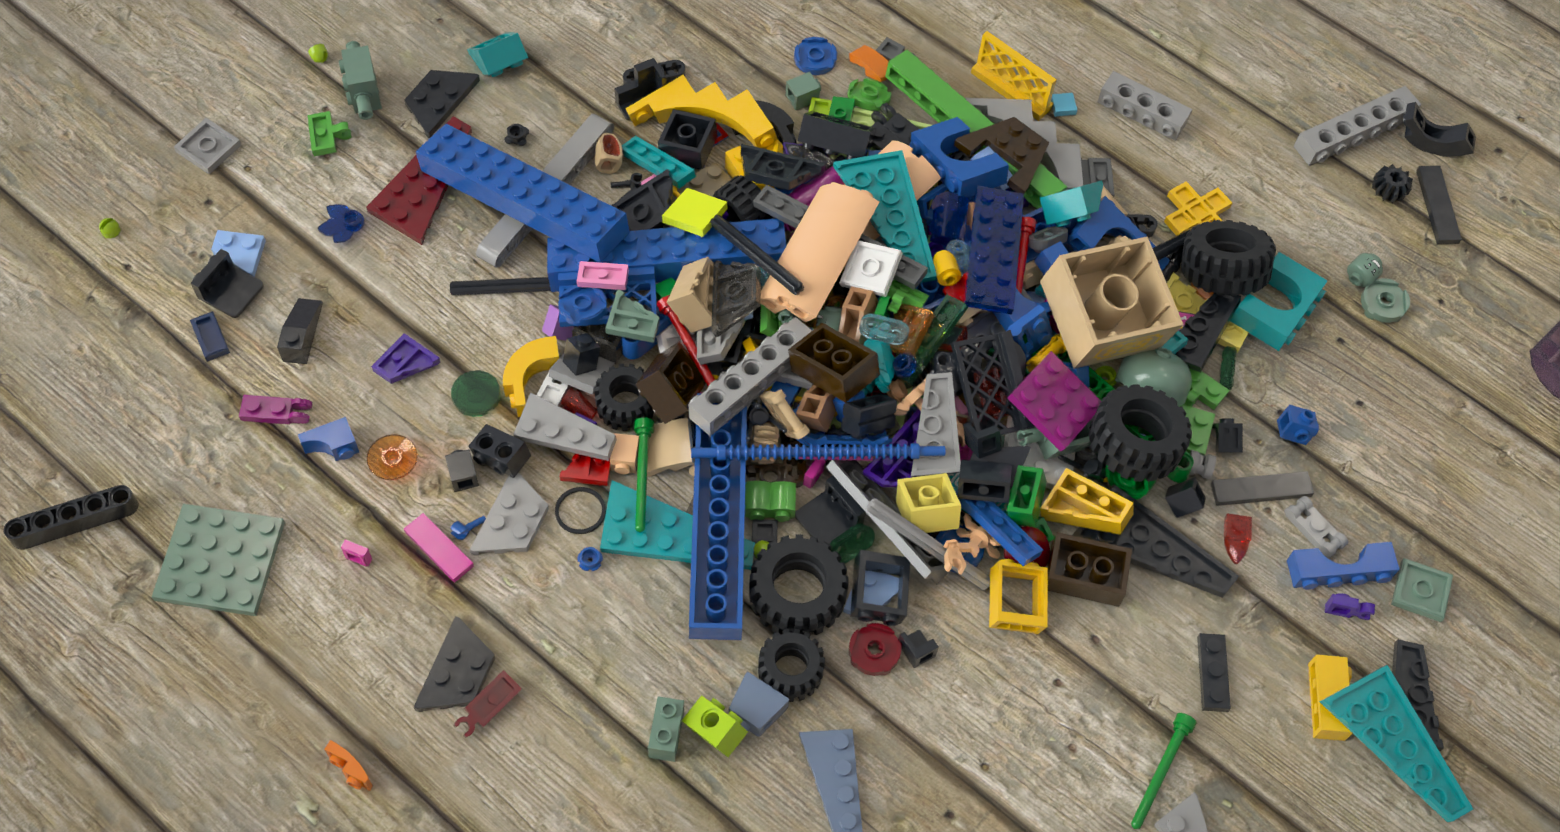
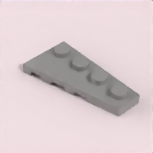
[911,372,961,477]

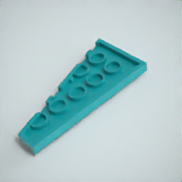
[833,150,937,283]
[600,480,755,570]
[1319,665,1473,823]

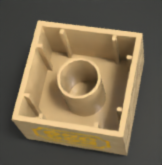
[1040,236,1184,368]

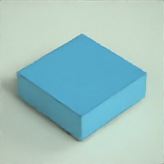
[1051,93,1077,117]

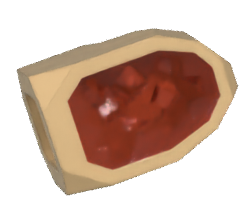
[595,133,623,174]

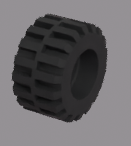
[713,175,773,223]
[594,364,654,431]
[758,629,825,702]

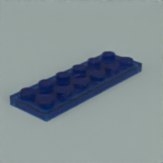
[964,185,1024,315]

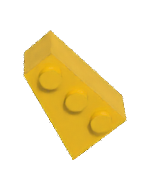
[1040,468,1134,535]

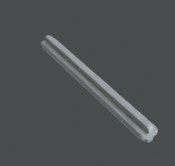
[867,498,990,590]

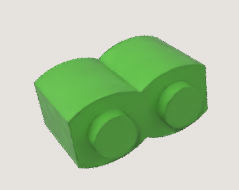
[745,481,796,522]

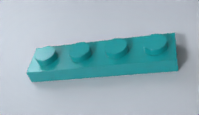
[622,136,696,189]

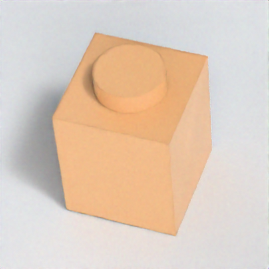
[610,433,639,475]

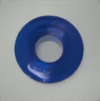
[893,353,917,378]

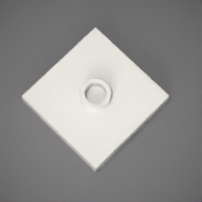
[839,240,902,297]

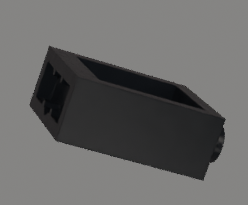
[850,550,910,626]

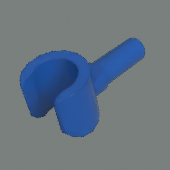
[451,516,486,540]

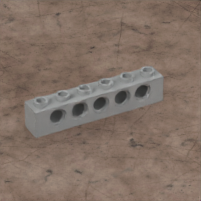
[1294,86,1422,166]
[689,317,812,436]

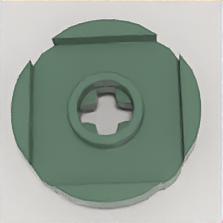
[1361,278,1410,323]

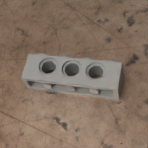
[1098,71,1192,141]

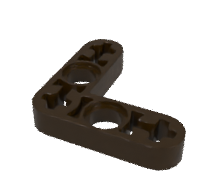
[745,430,807,488]

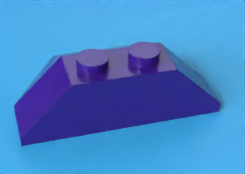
[863,408,921,488]

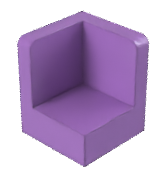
[542,304,577,341]

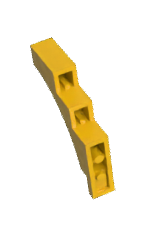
[625,75,777,148]

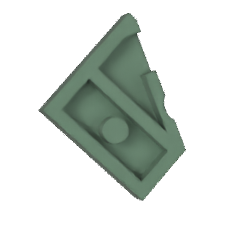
[605,289,660,343]

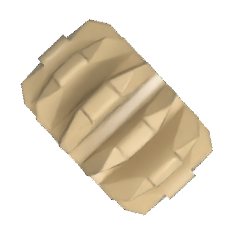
[750,422,779,464]

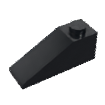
[277,298,323,364]

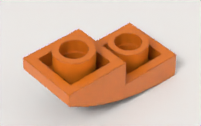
[849,45,888,82]
[324,740,373,791]

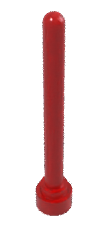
[1013,217,1036,294]
[656,295,715,386]

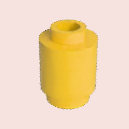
[933,250,961,286]

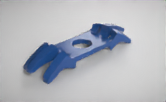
[796,430,892,447]

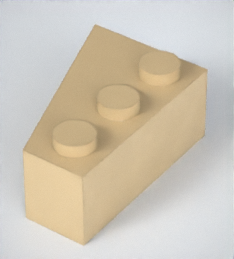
[667,257,720,333]

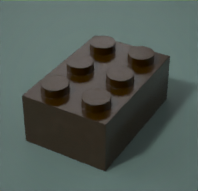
[788,323,880,403]
[636,341,706,424]
[1047,532,1132,607]

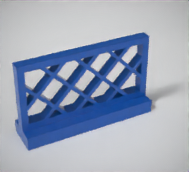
[558,266,657,327]

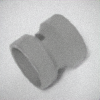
[1189,450,1216,480]

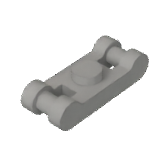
[1284,496,1348,558]

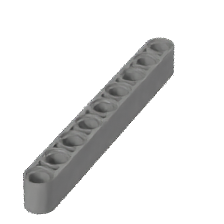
[476,113,614,268]

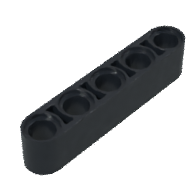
[3,485,139,550]

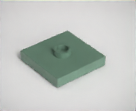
[1391,558,1453,622]

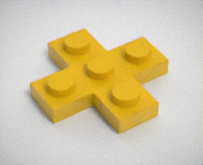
[1164,181,1232,236]

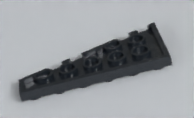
[1072,485,1239,598]

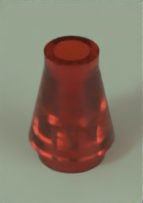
[560,388,598,420]

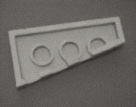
[513,393,617,461]

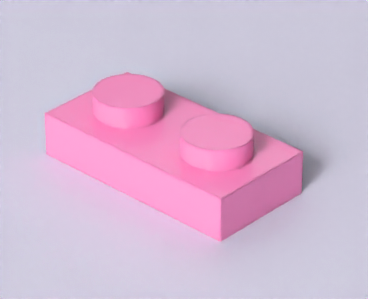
[577,261,629,290]

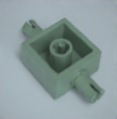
[339,41,382,120]
[1017,416,1094,460]

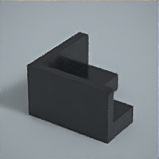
[614,58,666,121]

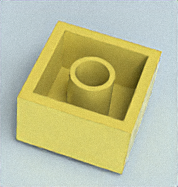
[896,473,961,533]

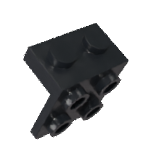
[191,249,264,318]
[795,476,866,547]

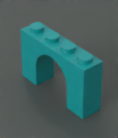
[1230,252,1327,351]

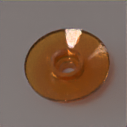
[367,434,418,480]

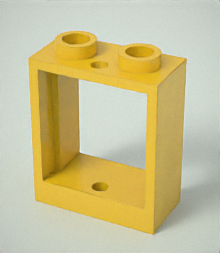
[989,559,1048,634]

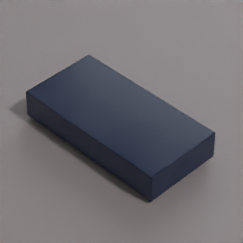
[190,311,230,362]

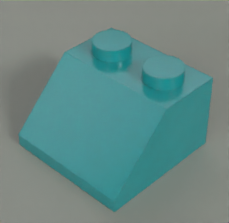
[467,32,528,77]
[1040,180,1103,227]

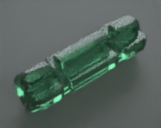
[1219,346,1237,390]

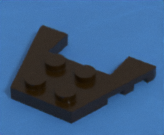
[954,117,1050,197]

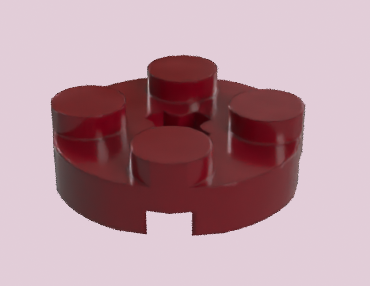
[848,623,901,676]

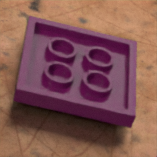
[1007,351,1101,452]

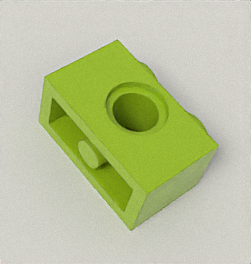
[681,695,748,757]

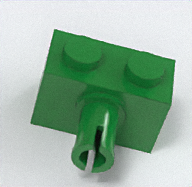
[1007,465,1047,527]

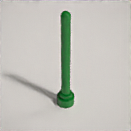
[634,418,654,532]
[1131,713,1197,829]

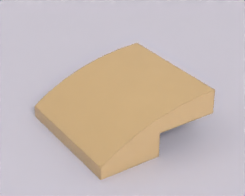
[647,418,695,477]

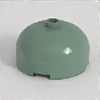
[1115,347,1192,406]

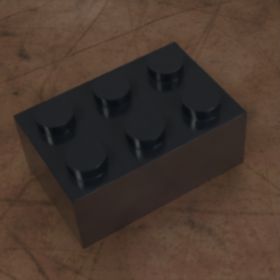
[797,111,877,159]

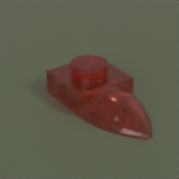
[1224,513,1252,564]

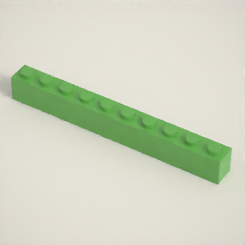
[885,50,1067,209]

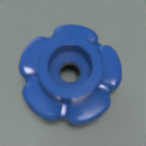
[577,547,603,571]

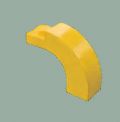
[503,336,559,417]

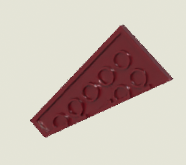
[366,116,472,245]

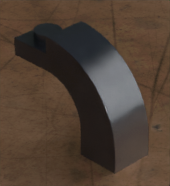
[732,100,797,144]
[1403,102,1476,157]

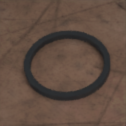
[555,487,606,534]

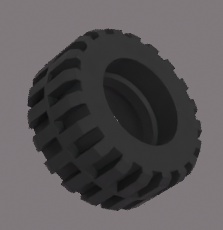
[1181,220,1276,296]
[1089,384,1192,482]
[749,534,849,635]

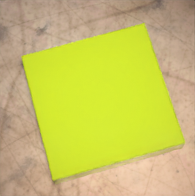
[662,188,728,237]

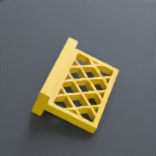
[971,31,1057,121]

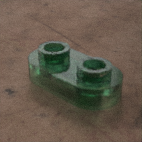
[829,523,875,563]

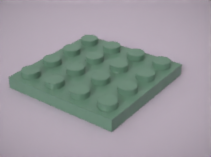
[152,504,285,616]

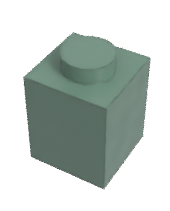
[785,72,821,111]

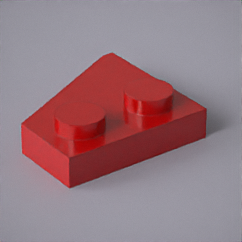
[559,453,611,486]

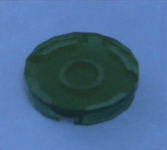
[451,370,501,417]

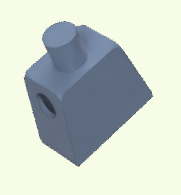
[728,671,789,737]

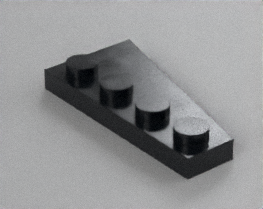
[1392,639,1444,751]

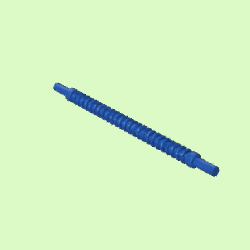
[691,443,946,461]

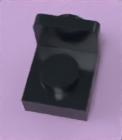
[1212,418,1243,453]

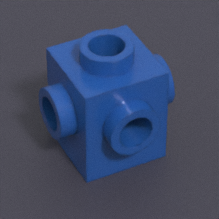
[1277,404,1319,445]

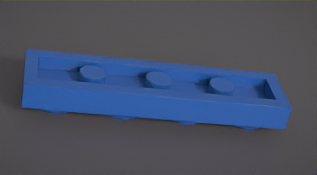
[955,490,1043,566]

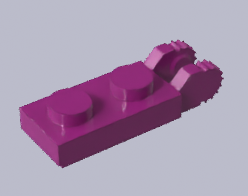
[239,395,313,425]

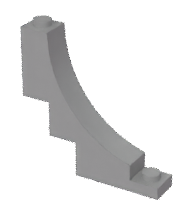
[965,98,1083,190]

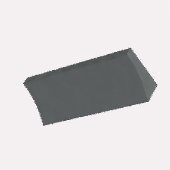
[826,460,949,585]

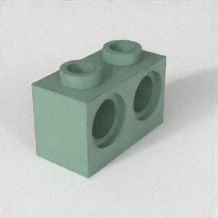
[648,696,685,762]

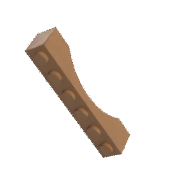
[796,286,879,433]

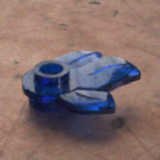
[318,204,365,243]

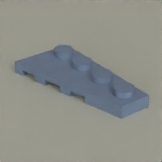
[799,729,862,832]

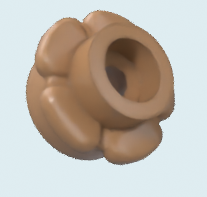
[887,379,908,403]

